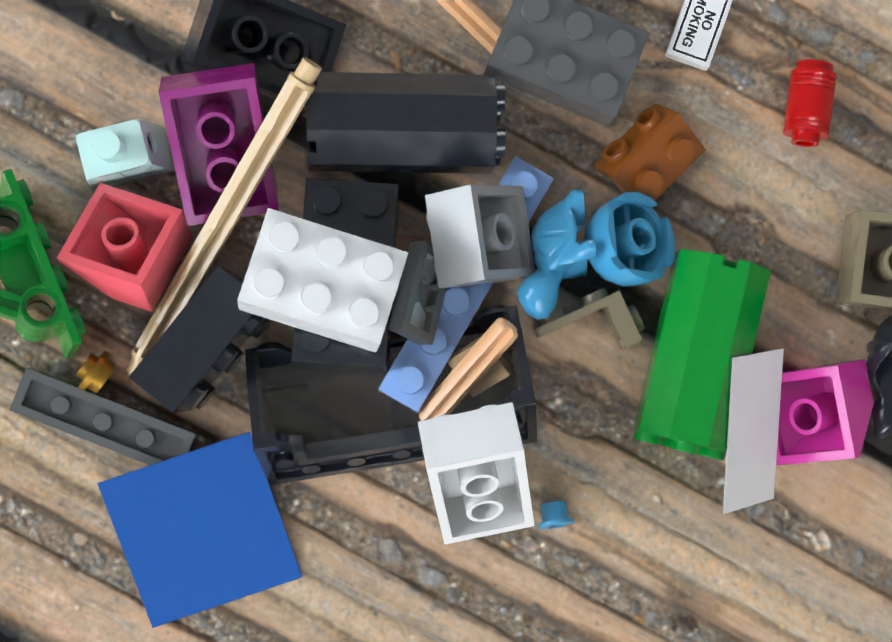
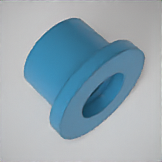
[538,501,575,530]

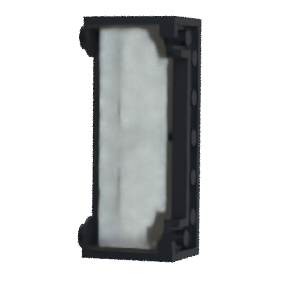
[244,305,537,485]

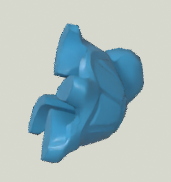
[517,190,596,320]

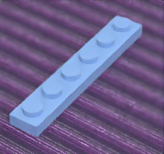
[378,156,554,413]

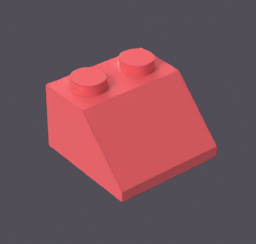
[57,183,193,312]

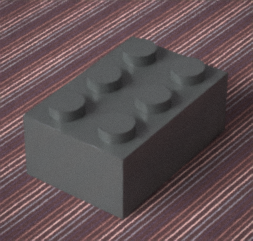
[483,0,650,126]

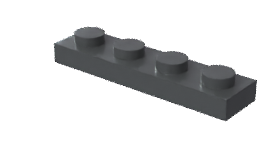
[9,368,199,465]

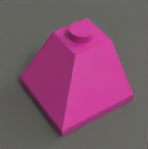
[776,359,874,465]

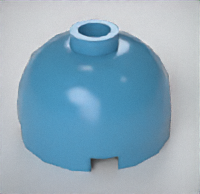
[584,192,676,287]

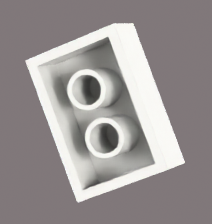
[237,208,408,353]
[418,402,535,544]

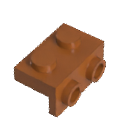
[594,104,706,201]

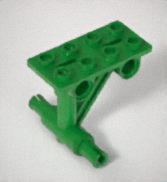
[0,169,86,359]

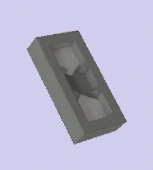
[388,241,447,345]

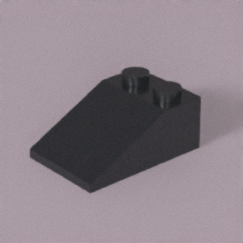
[180,0,346,106]

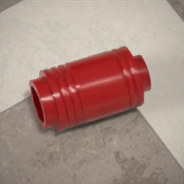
[783,59,837,147]

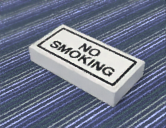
[664,0,733,71]

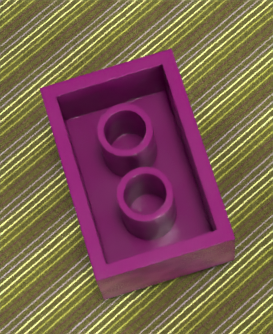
[158,63,279,226]

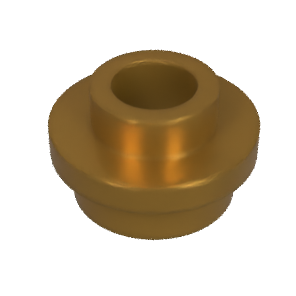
[75,350,117,394]

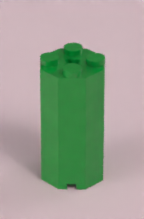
[633,249,771,461]

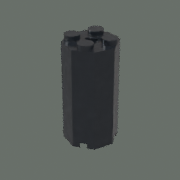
[307,72,506,174]

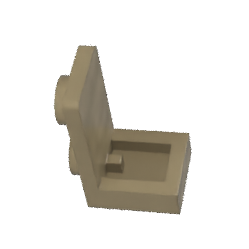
[534,287,644,349]

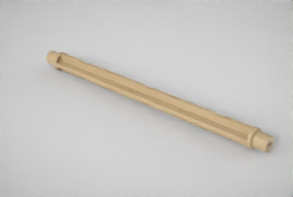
[126,57,322,375]

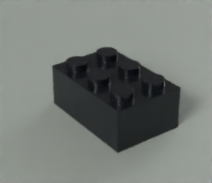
[129,265,272,413]

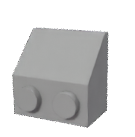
[425,184,535,288]

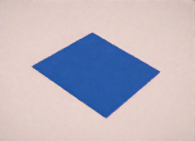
[97,432,302,628]

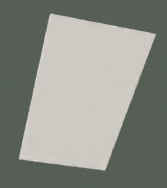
[723,348,784,514]

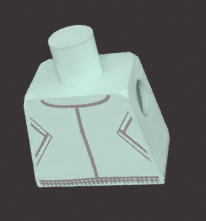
[75,119,175,192]

